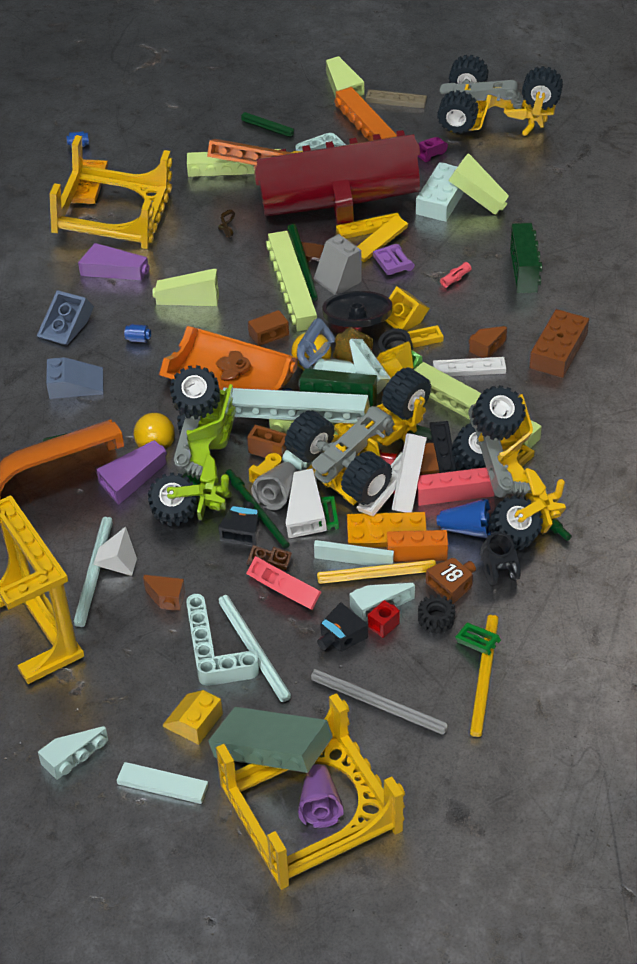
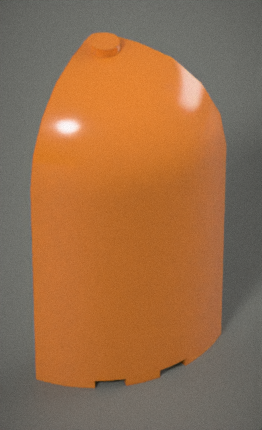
[159,326,298,391]
[0,419,124,493]

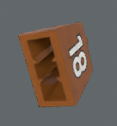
[426,558,476,604]

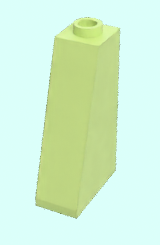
[326,56,365,98]
[448,154,509,215]
[153,269,219,306]

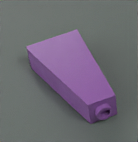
[78,243,150,280]
[96,440,167,505]

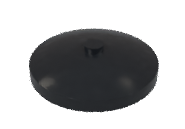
[322,291,392,328]

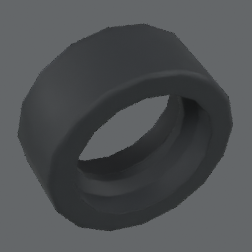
[378,328,413,353]

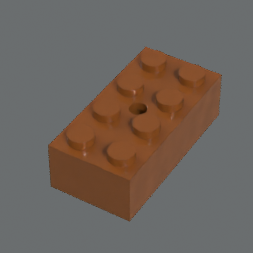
[529,309,589,378]

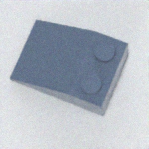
[37,290,94,346]
[46,357,104,399]

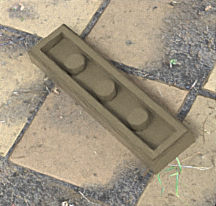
[365,89,427,109]

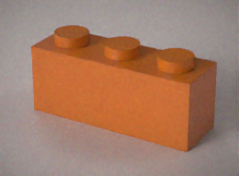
[387,530,448,562]

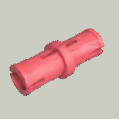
[440,262,471,288]

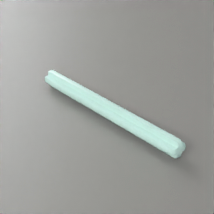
[74,516,113,627]
[219,595,291,703]

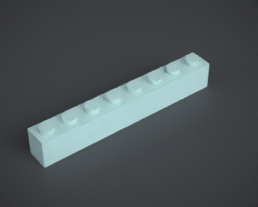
[223,388,370,424]

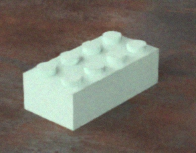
[416,162,464,222]

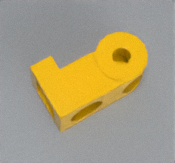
[249,453,282,483]

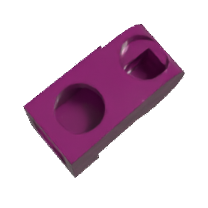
[417,137,448,162]

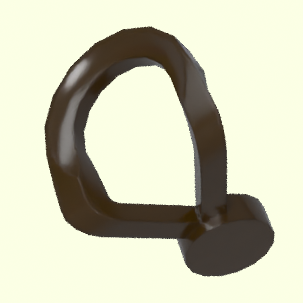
[218,209,235,238]

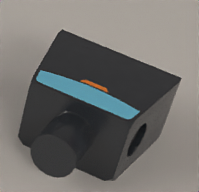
[219,502,259,546]
[317,602,368,652]

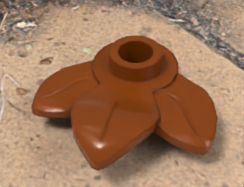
[216,351,250,380]

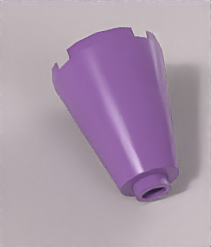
[298,765,344,828]

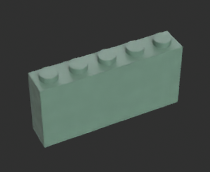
[208,707,333,773]

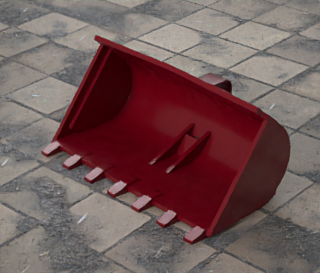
[253,130,420,225]

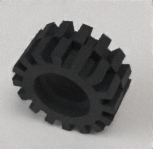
[418,594,455,634]

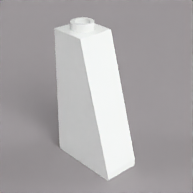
[286,468,327,538]

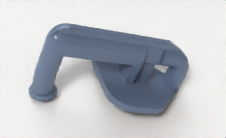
[297,318,337,369]

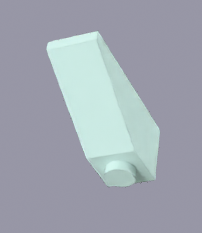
[349,339,391,394]
[350,583,415,621]

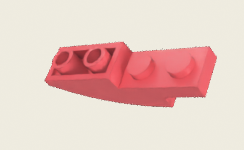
[246,556,321,610]

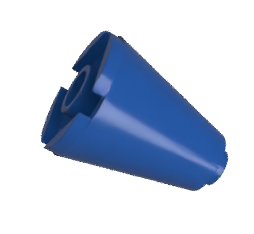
[437,499,491,538]

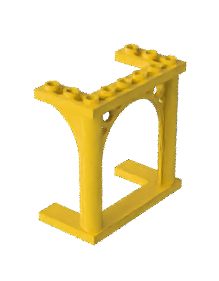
[50,135,173,249]
[0,495,84,684]
[216,693,405,890]

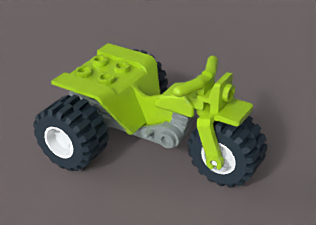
[148,365,236,526]

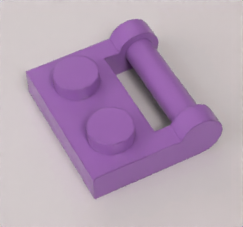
[373,244,415,275]

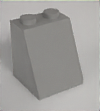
[314,234,362,295]

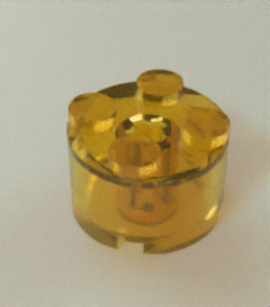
[333,327,373,364]

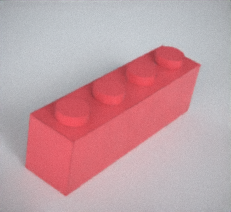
[416,468,494,506]

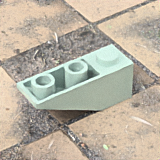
[38,726,108,780]

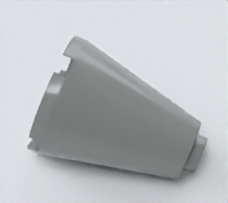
[251,462,297,510]

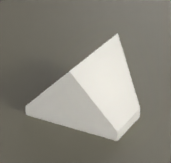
[93,527,137,576]

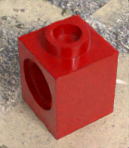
[368,600,400,638]

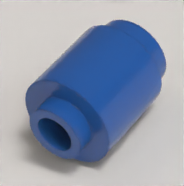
[66,131,89,148]
[124,324,151,343]

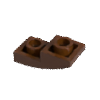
[301,242,325,263]
[246,545,292,570]

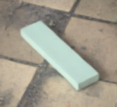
[314,540,394,566]
[117,762,209,804]

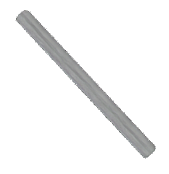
[311,669,448,735]

